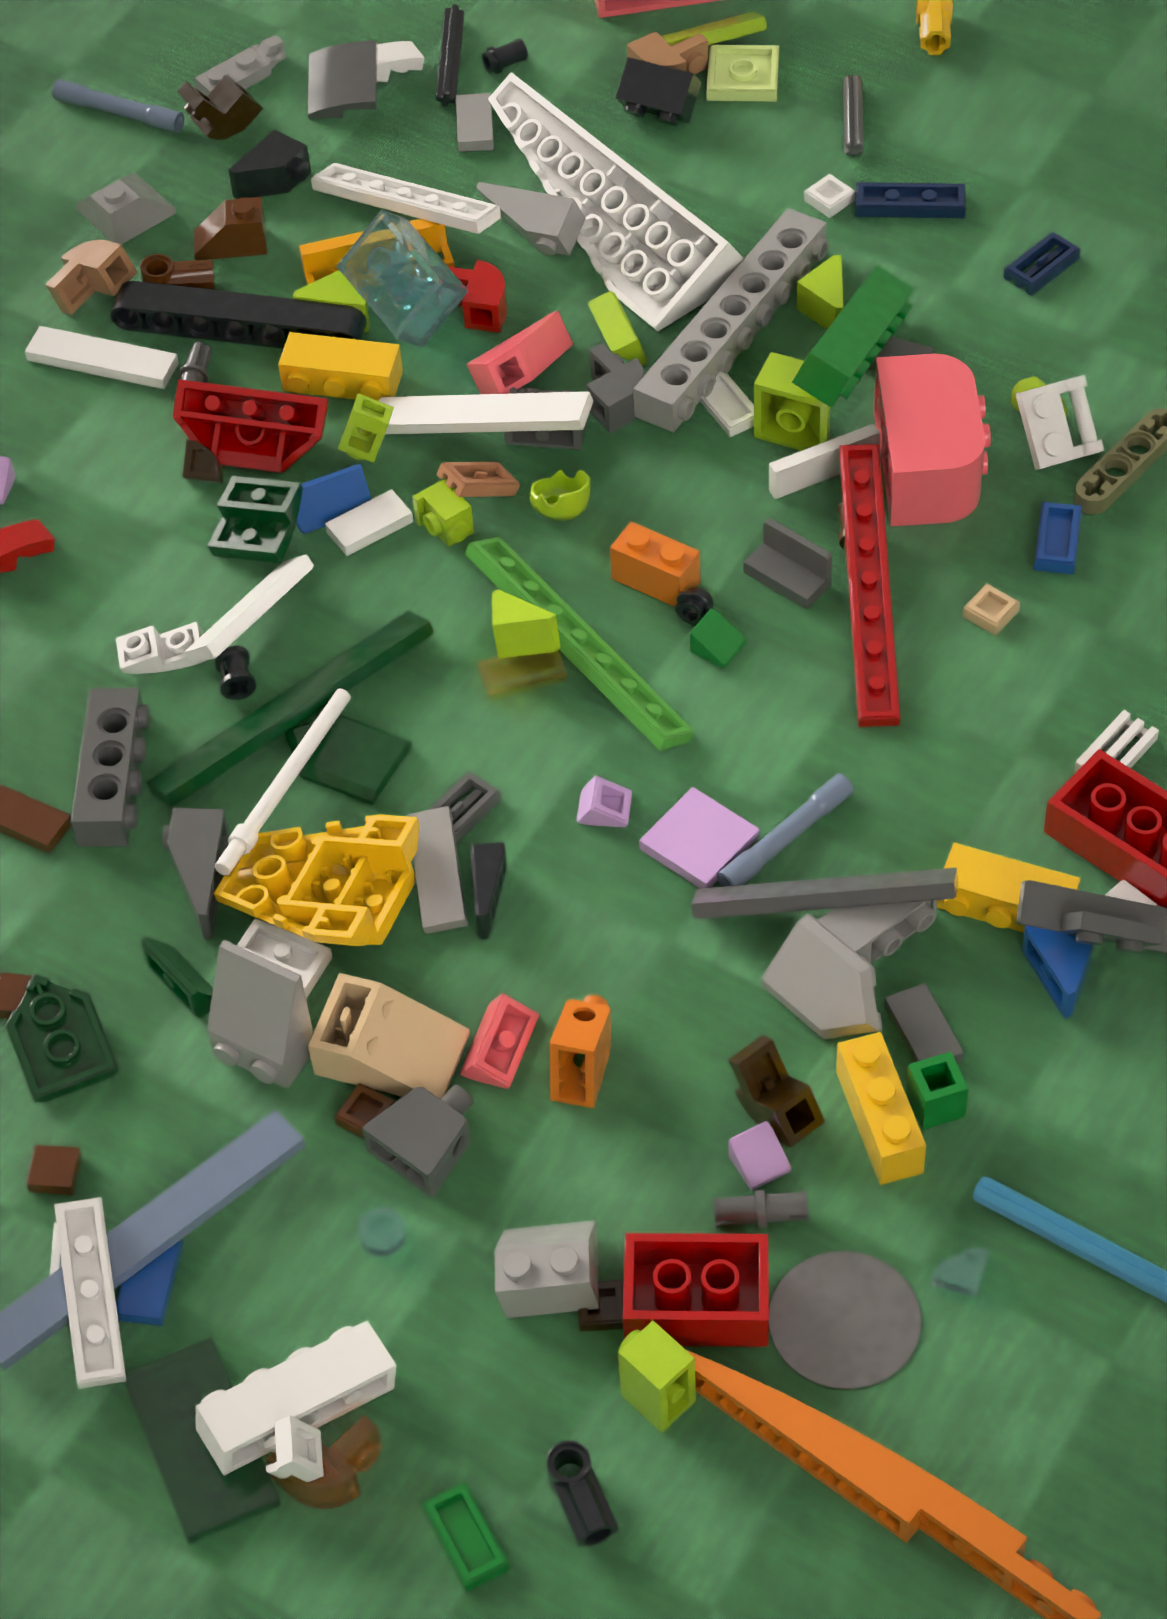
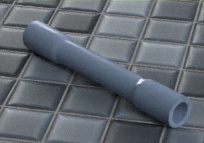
[52,79,184,133]
[717,773,854,887]

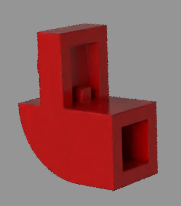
[434,260,507,333]

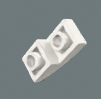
[377,41,425,82]
[116,622,208,674]

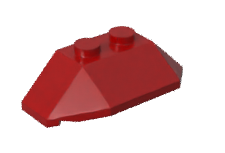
[172,379,329,474]

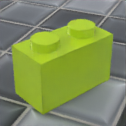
[618,1321,696,1433]

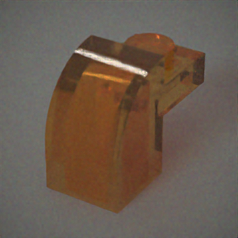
[266,1415,382,1509]

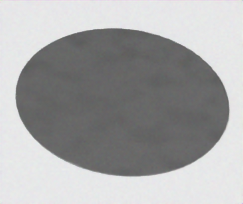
[769,1251,921,1389]

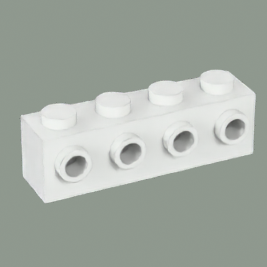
[196,1320,397,1475]

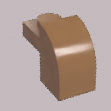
[627,31,708,75]
[45,240,138,315]

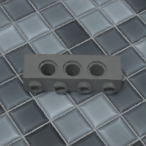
[71,688,150,847]

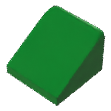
[690,608,746,669]

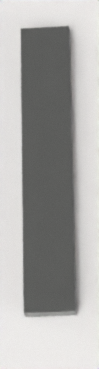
[691,868,958,919]

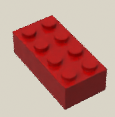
[1043,749,1167,908]

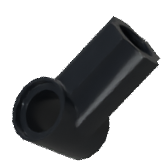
[546,1440,618,1547]

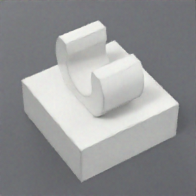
[264,1415,324,1482]

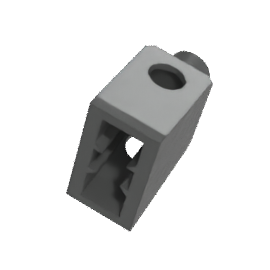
[362,1085,474,1199]

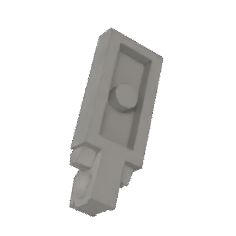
[194,35,286,96]

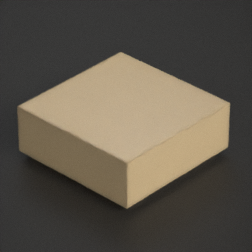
[962,584,1020,636]

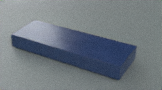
[855,182,966,218]

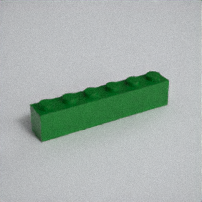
[792,265,915,408]

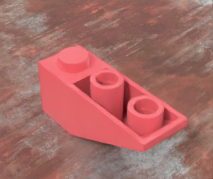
[466,311,574,394]

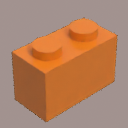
[610,521,701,607]

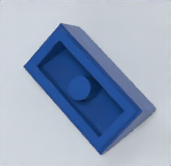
[296,464,371,534]

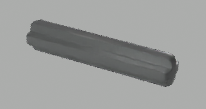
[843,75,864,156]

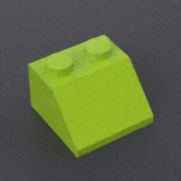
[754,352,830,451]

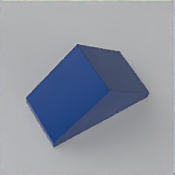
[1022,926,1093,1019]

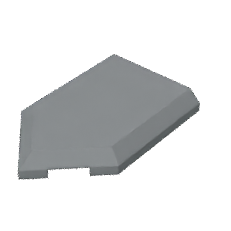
[761,914,883,1039]

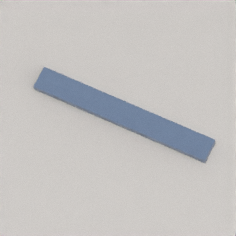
[0,1109,306,1371]

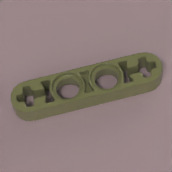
[1074,408,1167,515]

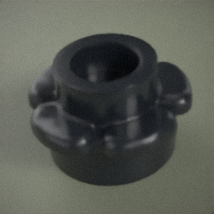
[675,587,714,626]

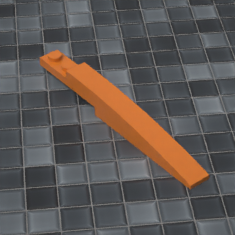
[686,1350,1102,1619]

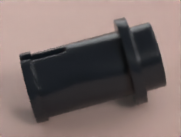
[482,38,528,74]

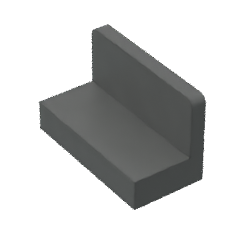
[743,518,832,610]

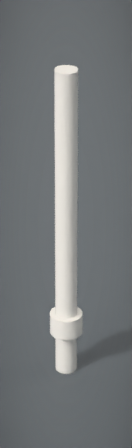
[215,689,351,876]

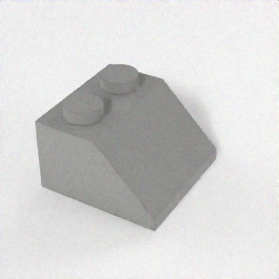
[495,1220,599,1318]

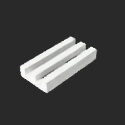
[1074,710,1159,772]

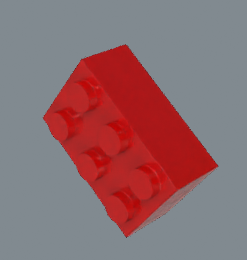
[623,1233,769,1347]

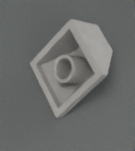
[76,172,176,244]

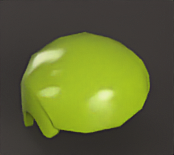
[530,470,591,521]

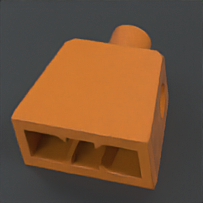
[549,995,611,1109]

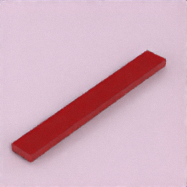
[839,444,900,727]

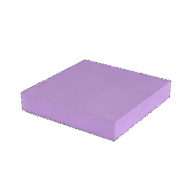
[639,787,760,888]

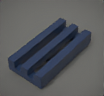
[1003,231,1081,296]

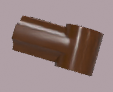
[140,254,215,290]

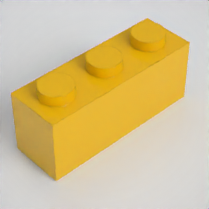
[278,332,403,401]
[937,842,1081,933]
[836,1032,926,1185]

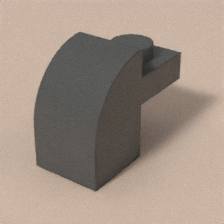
[586,343,644,434]

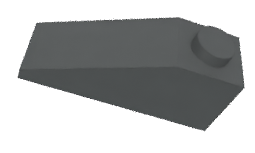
[162,808,229,939]

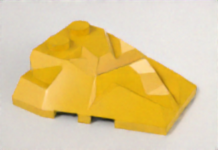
[214,814,420,946]

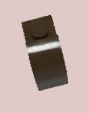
[177,74,263,140]
[728,1035,825,1147]

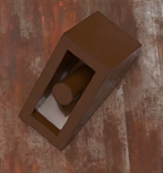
[194,197,268,260]

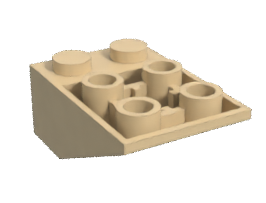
[308,973,470,1099]

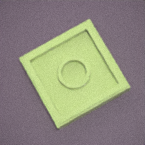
[707,45,779,102]

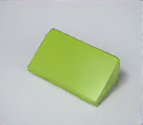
[588,290,648,366]

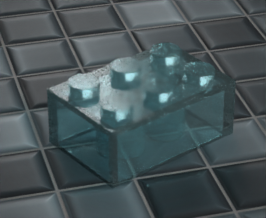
[336,209,469,347]

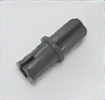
[173,342,212,401]

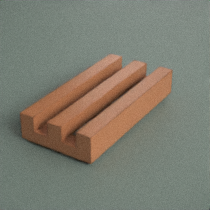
[436,462,520,497]

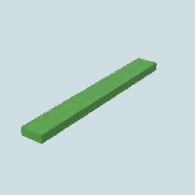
[465,537,695,751]

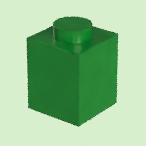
[906,1051,969,1130]

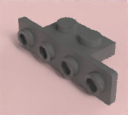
[1016,880,1167,954]

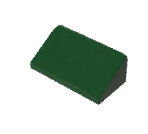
[141,937,213,1019]

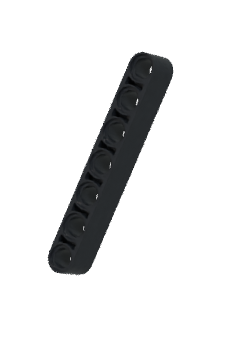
[110,281,367,349]

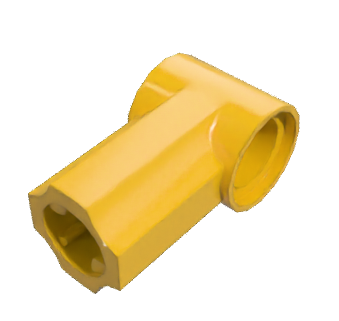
[916,0,953,55]

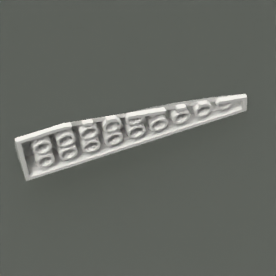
[488,72,744,332]

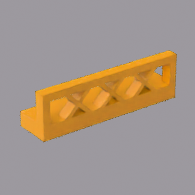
[299,219,455,291]

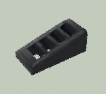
[470,842,507,940]

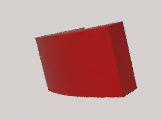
[0,519,55,573]

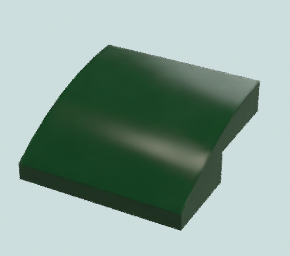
[207,476,303,563]

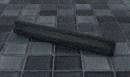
[435,4,464,107]

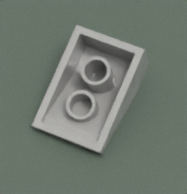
[207,940,313,1089]

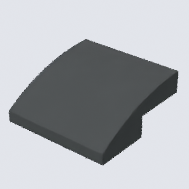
[308,40,378,119]

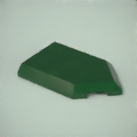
[284,714,413,805]
[5,973,119,1103]

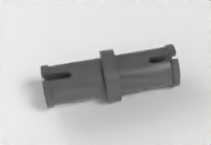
[713,1190,809,1228]

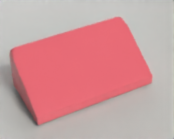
[459,993,540,1089]

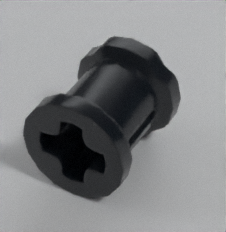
[215,646,257,700]

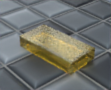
[477,650,567,701]

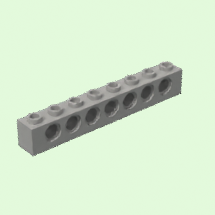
[633,208,829,433]

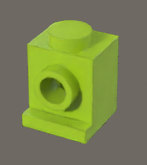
[338,393,394,463]
[412,479,474,547]

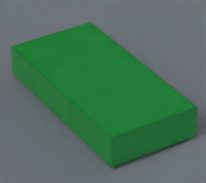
[421,1481,510,1593]

